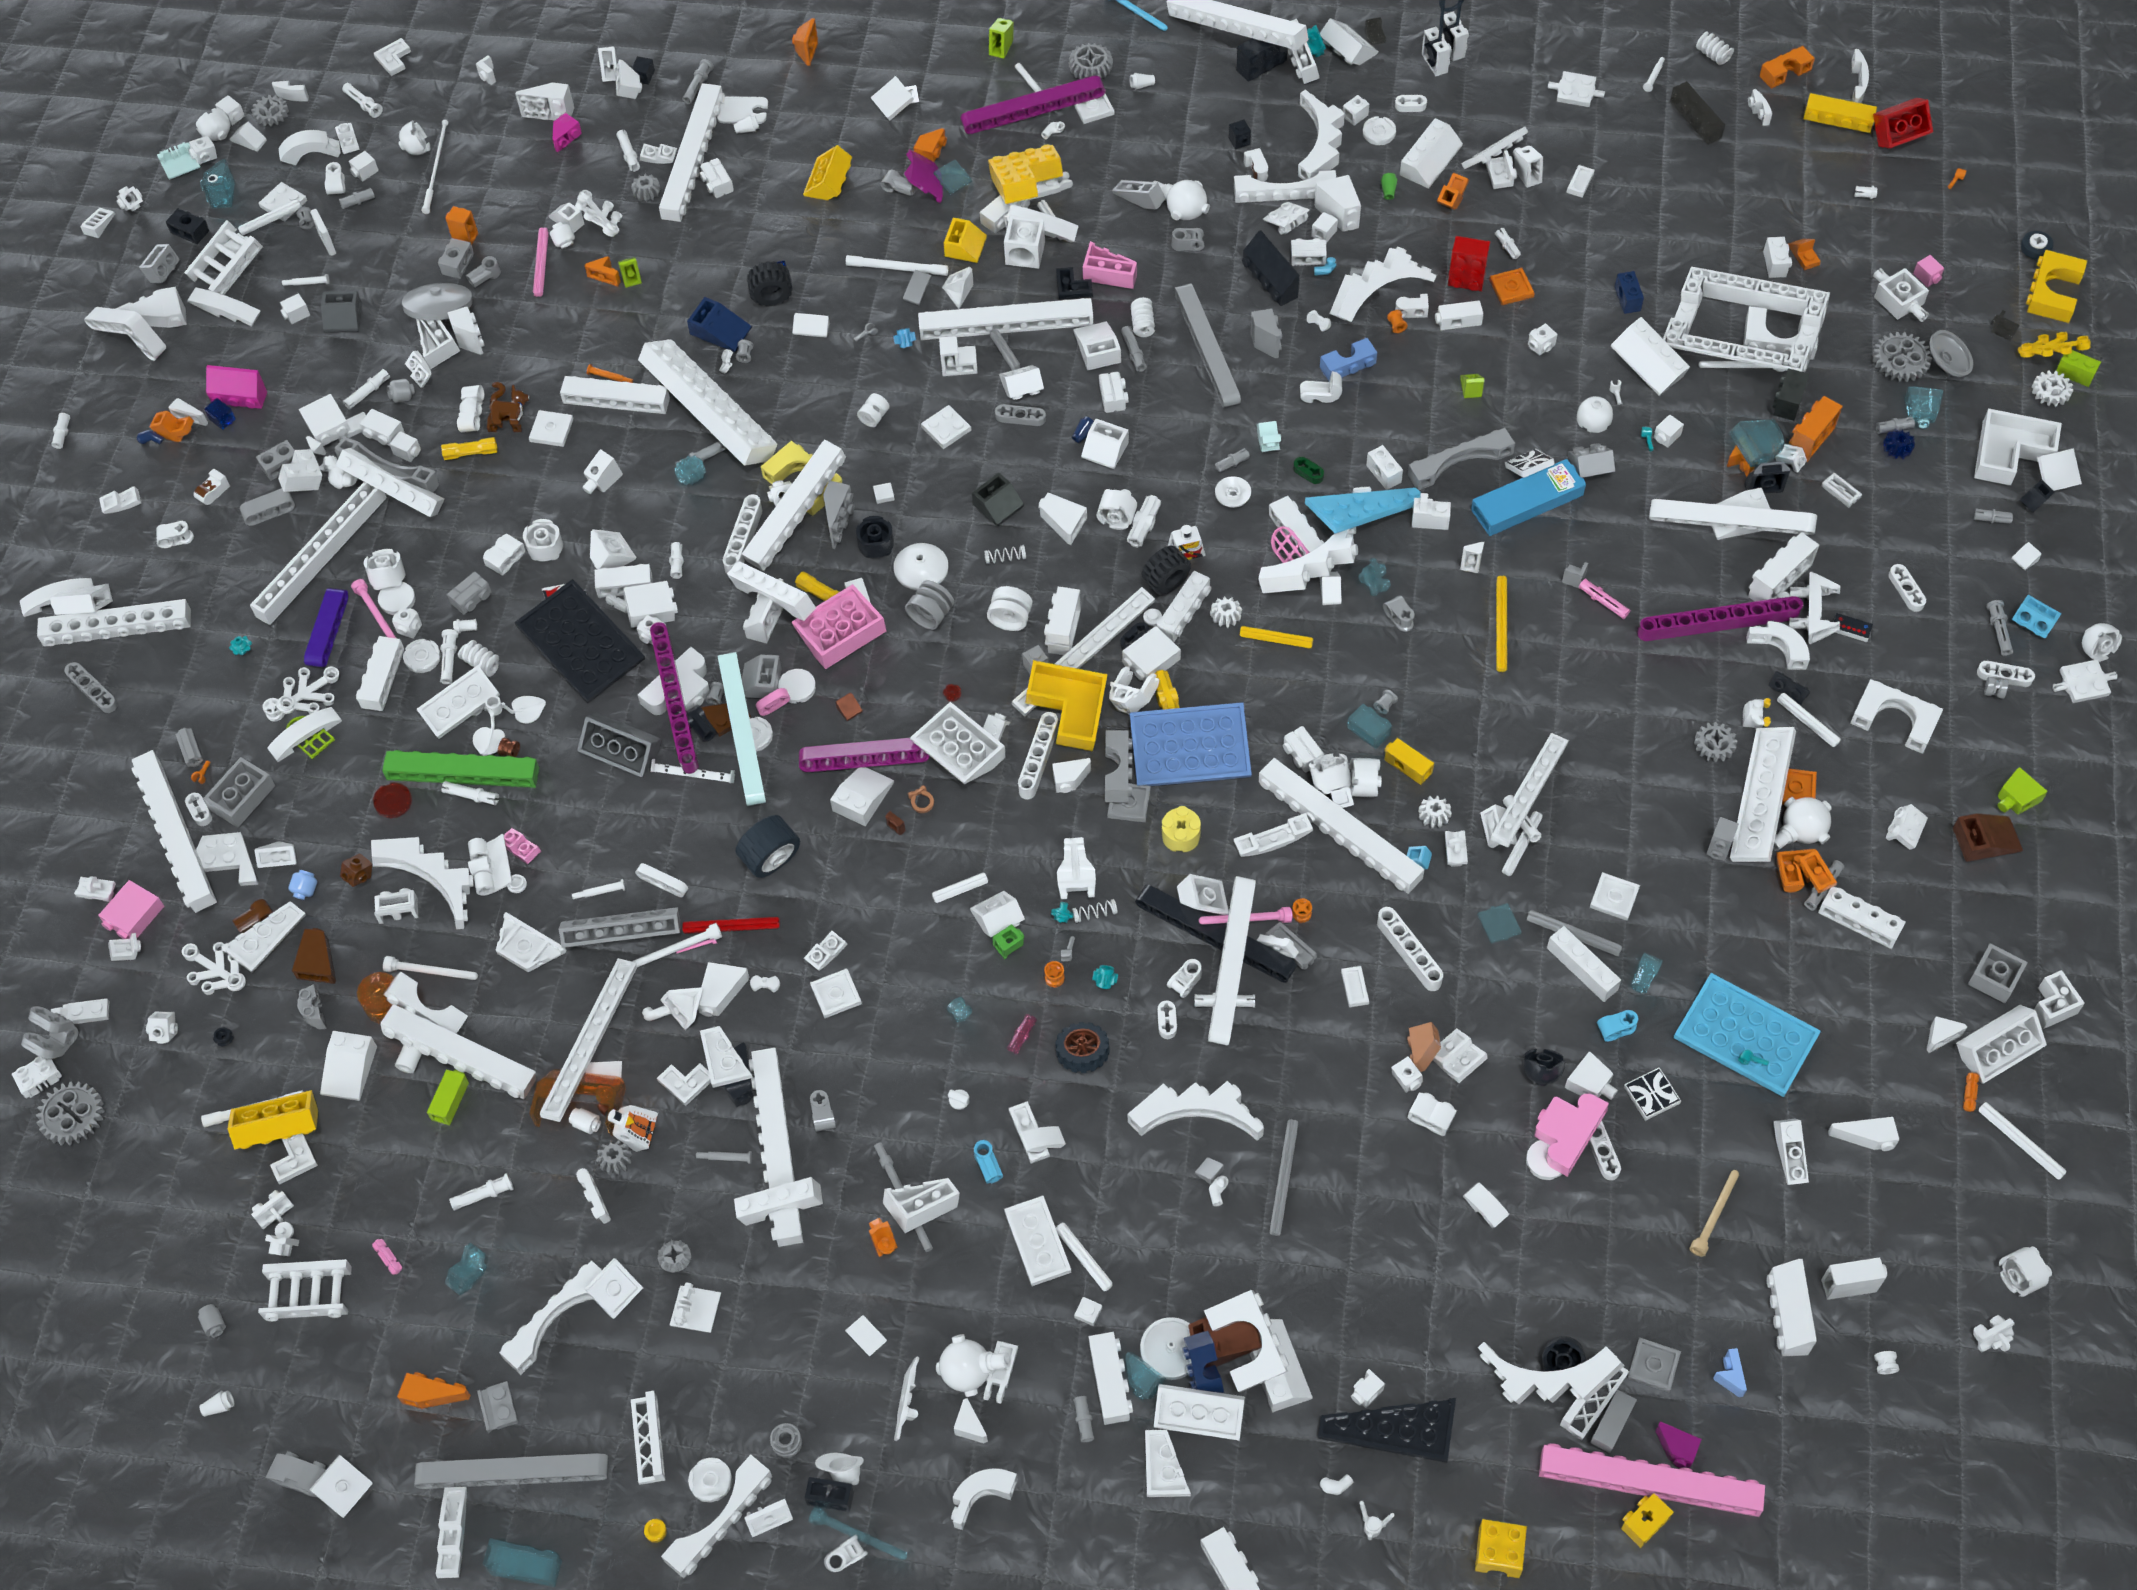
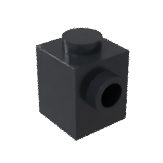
[631,56,655,85]
[1228,119,1251,150]
[2020,479,2055,512]

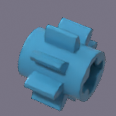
[893,328,916,348]

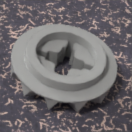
[657,1239,691,1273]

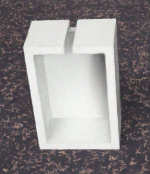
[1044,587,1081,655]

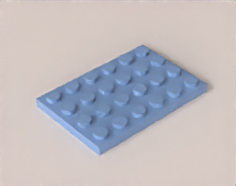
[1130,703,1252,786]

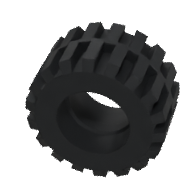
[747,261,793,306]
[1141,545,1191,595]

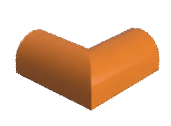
[1776,849,1816,893]

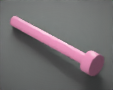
[676,939,717,953]

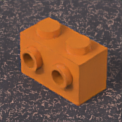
[446,206,478,245]

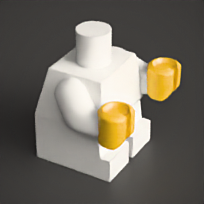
[1743,698,1771,728]

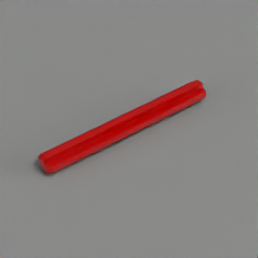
[682,917,780,933]

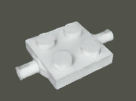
[1548,71,1605,107]
[2053,659,2117,703]

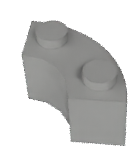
[265,1451,326,1497]

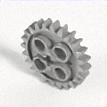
[1872,332,1932,382]
[36,1081,105,1145]

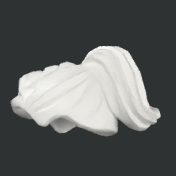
[319,455,358,489]

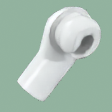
[1320,1474,1354,1495]

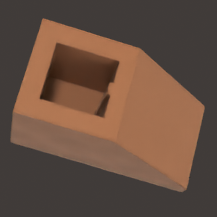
[1408,1022,1441,1072]

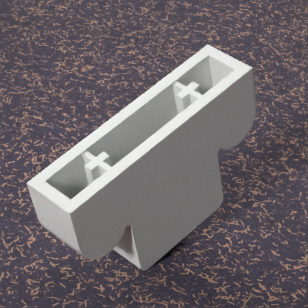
[638,647,710,715]

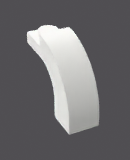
[279,130,341,165]
[1746,621,1810,670]
[951,1469,1018,1530]

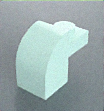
[1257,421,1281,452]

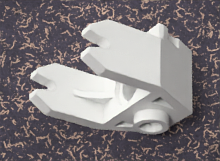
[1109,667,1159,714]

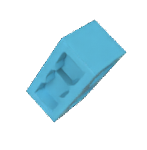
[2012,595,2061,638]

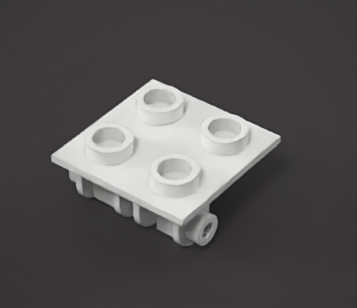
[1263,202,1309,235]
[12,1056,62,1098]
[670,1283,721,1333]

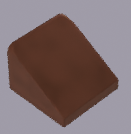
[836,692,863,721]

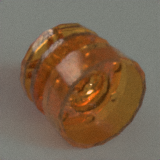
[357,972,404,1024]

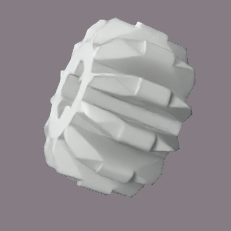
[1210,596,1242,628]
[1418,796,1452,828]

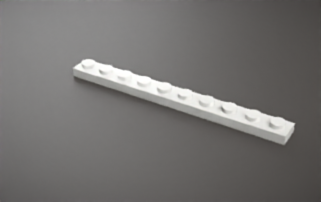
[1012,587,1155,717]
[540,958,637,1122]

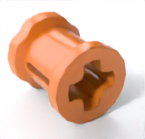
[1387,310,1408,333]

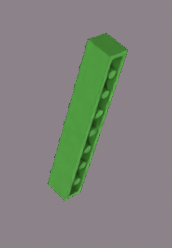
[382,750,539,788]

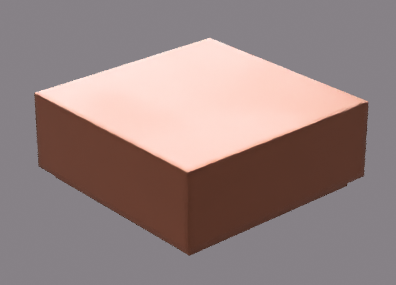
[886,811,906,835]

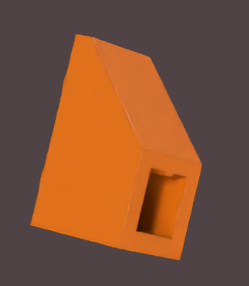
[913,128,947,162]

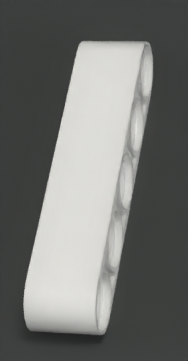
[723,494,762,574]
[1018,712,1058,799]
[1377,907,1443,991]

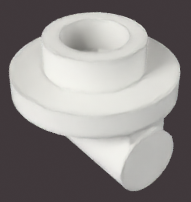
[948,1090,970,1110]

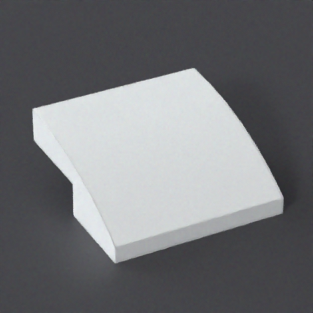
[2037,448,2082,491]
[1433,1028,1488,1083]

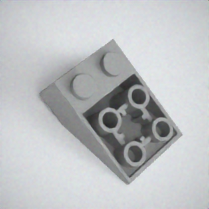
[823,480,855,549]

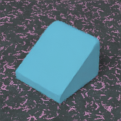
[1407,846,1432,869]

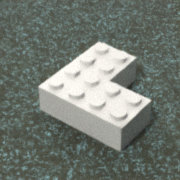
[1974,409,2062,485]

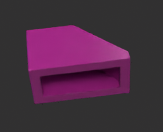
[1655,1421,1702,1469]

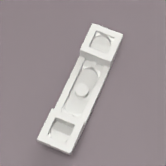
[1852,49,1869,103]
[20,578,94,617]
[268,707,342,762]
[1234,813,1313,857]

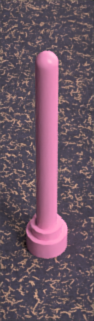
[351,579,397,639]
[1199,907,1292,924]

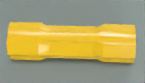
[441,437,498,460]
[795,571,839,601]

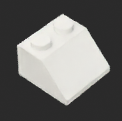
[999,365,1044,400]
[1177,874,1229,915]
[970,891,1025,937]

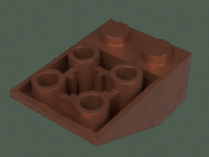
[1953,814,2023,862]
[1188,1317,1262,1367]

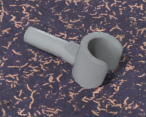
[854,323,878,342]
[1061,936,1075,961]

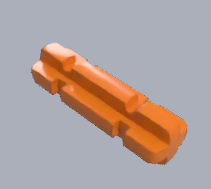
[1963,1072,1979,1112]

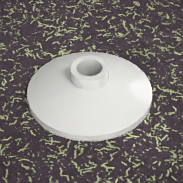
[1215,477,1251,507]

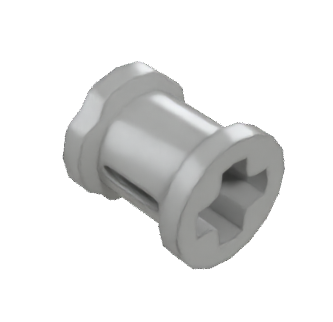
[296,207,315,229]
[736,340,753,363]
[705,682,725,705]
[1373,689,1398,715]

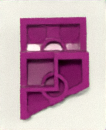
[904,149,943,203]

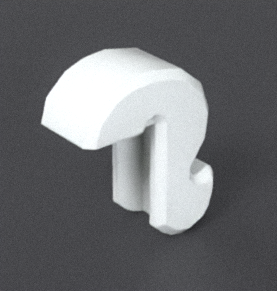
[1300,371,1342,403]

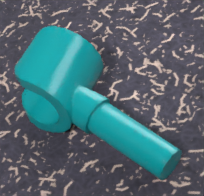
[1641,427,1654,451]
[1738,1050,1769,1066]

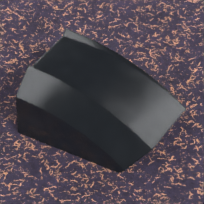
[1744,461,1790,494]

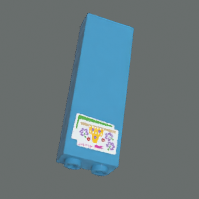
[1471,459,1586,536]

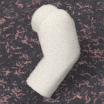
[1041,121,1065,139]
[642,1006,671,1021]
[1209,1175,1229,1206]

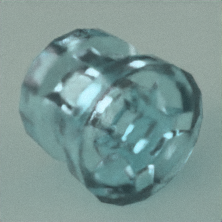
[947,997,972,1022]

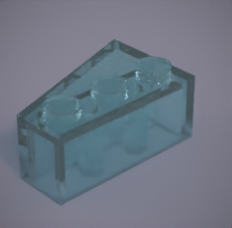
[483,1538,562,1587]

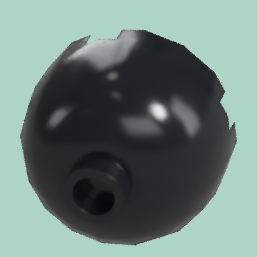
[1524,1049,1565,1086]
[1542,1336,1586,1372]

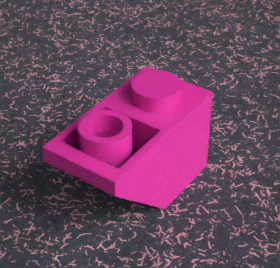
[553,112,582,152]

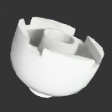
[196,108,231,141]
[399,121,430,155]
[1577,396,1613,433]
[2082,623,2122,662]

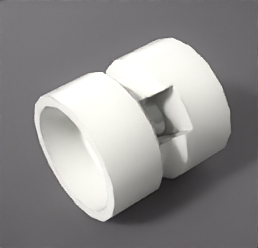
[857,393,889,427]

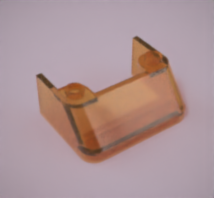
[529,1069,626,1136]

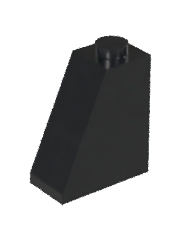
[722,1042,754,1108]

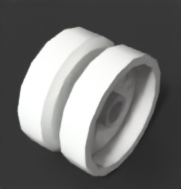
[987,586,1032,631]

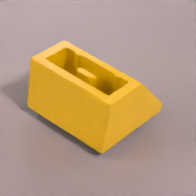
[944,218,987,263]

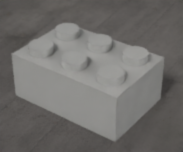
[203,757,275,828]

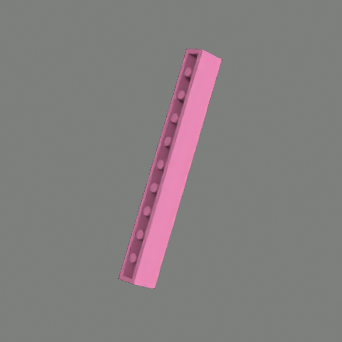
[1539,1444,1765,1517]

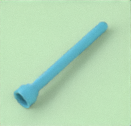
[1109,0,1168,31]

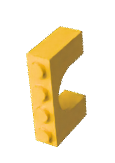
[2026,250,2087,323]

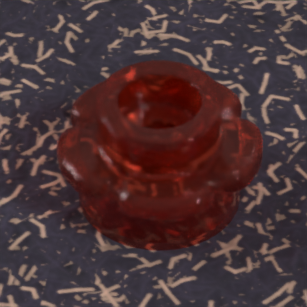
[943,684,961,702]

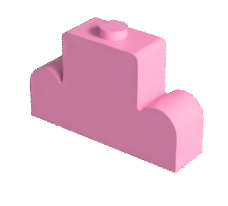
[1535,1094,1609,1177]

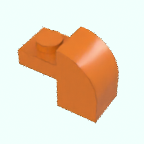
[1437,173,1469,210]
[149,411,194,442]

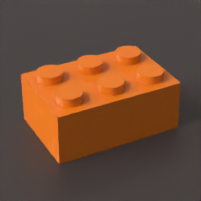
[1789,396,1843,462]

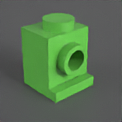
[993,924,1024,959]

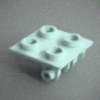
[157,142,200,180]

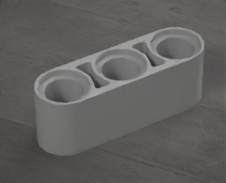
[240,489,295,526]

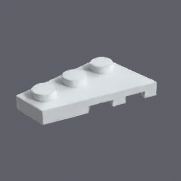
[700,1026,752,1088]
[1145,1430,1191,1497]

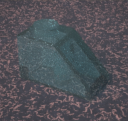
[1125,1352,1166,1400]

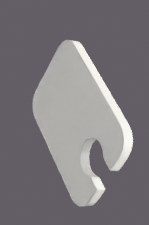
[717,97,768,124]

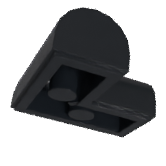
[1056,267,1093,300]

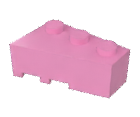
[1083,241,1137,289]

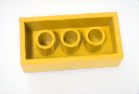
[227,1090,318,1150]

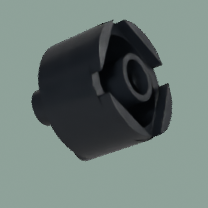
[856,516,894,558]

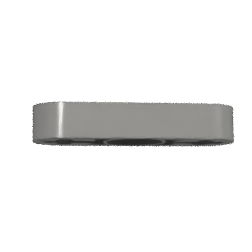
[995,404,1046,426]

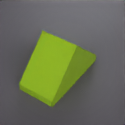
[1460,374,1484,398]

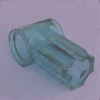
[1630,952,1663,993]

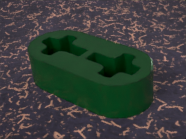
[1293,457,1324,484]

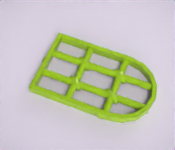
[286,716,335,759]

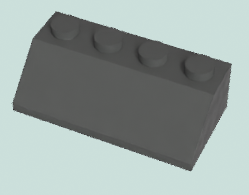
[577,712,662,778]

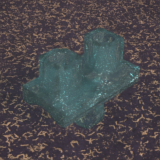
[1358,558,1390,596]

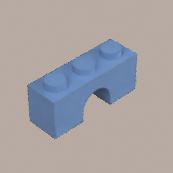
[1320,338,1377,382]

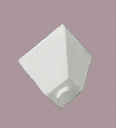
[590,529,636,569]

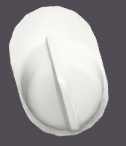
[815,1453,864,1485]

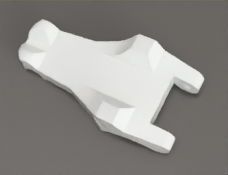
[1057,837,1096,899]

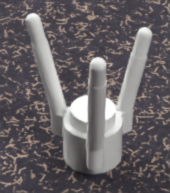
[1360,1501,1394,1540]

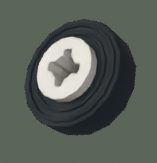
[2021,231,2054,259]

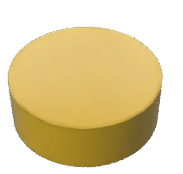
[644,1519,667,1543]

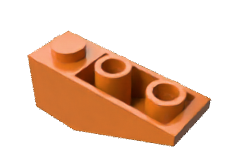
[397,1372,471,1409]

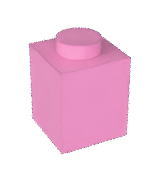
[1913,255,1944,287]

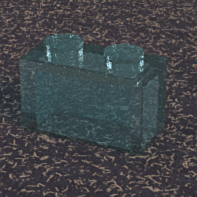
[1347,704,1392,749]

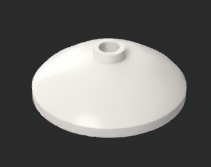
[894,543,948,590]

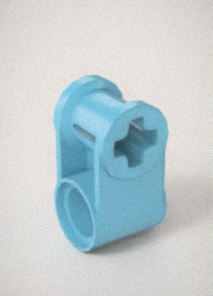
[1597,1010,1638,1042]

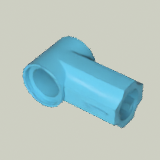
[974,1140,1003,1184]

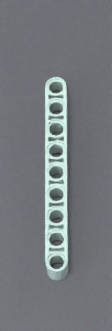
[718,652,766,806]

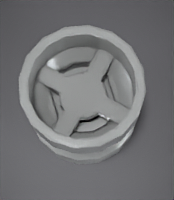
[1984,677,2008,699]

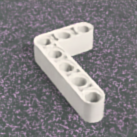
[84,307,166,361]

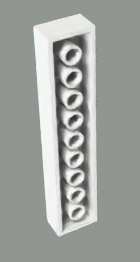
[638,339,777,466]

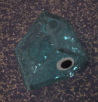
[200,159,235,208]

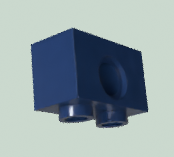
[1615,271,1644,314]

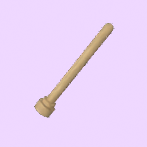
[1689,1170,1739,1257]

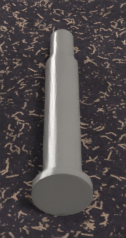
[696,1151,752,1164]

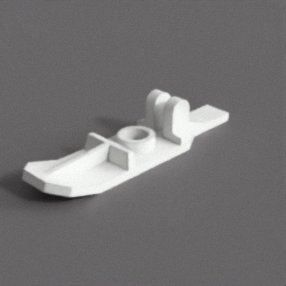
[894,1357,919,1441]

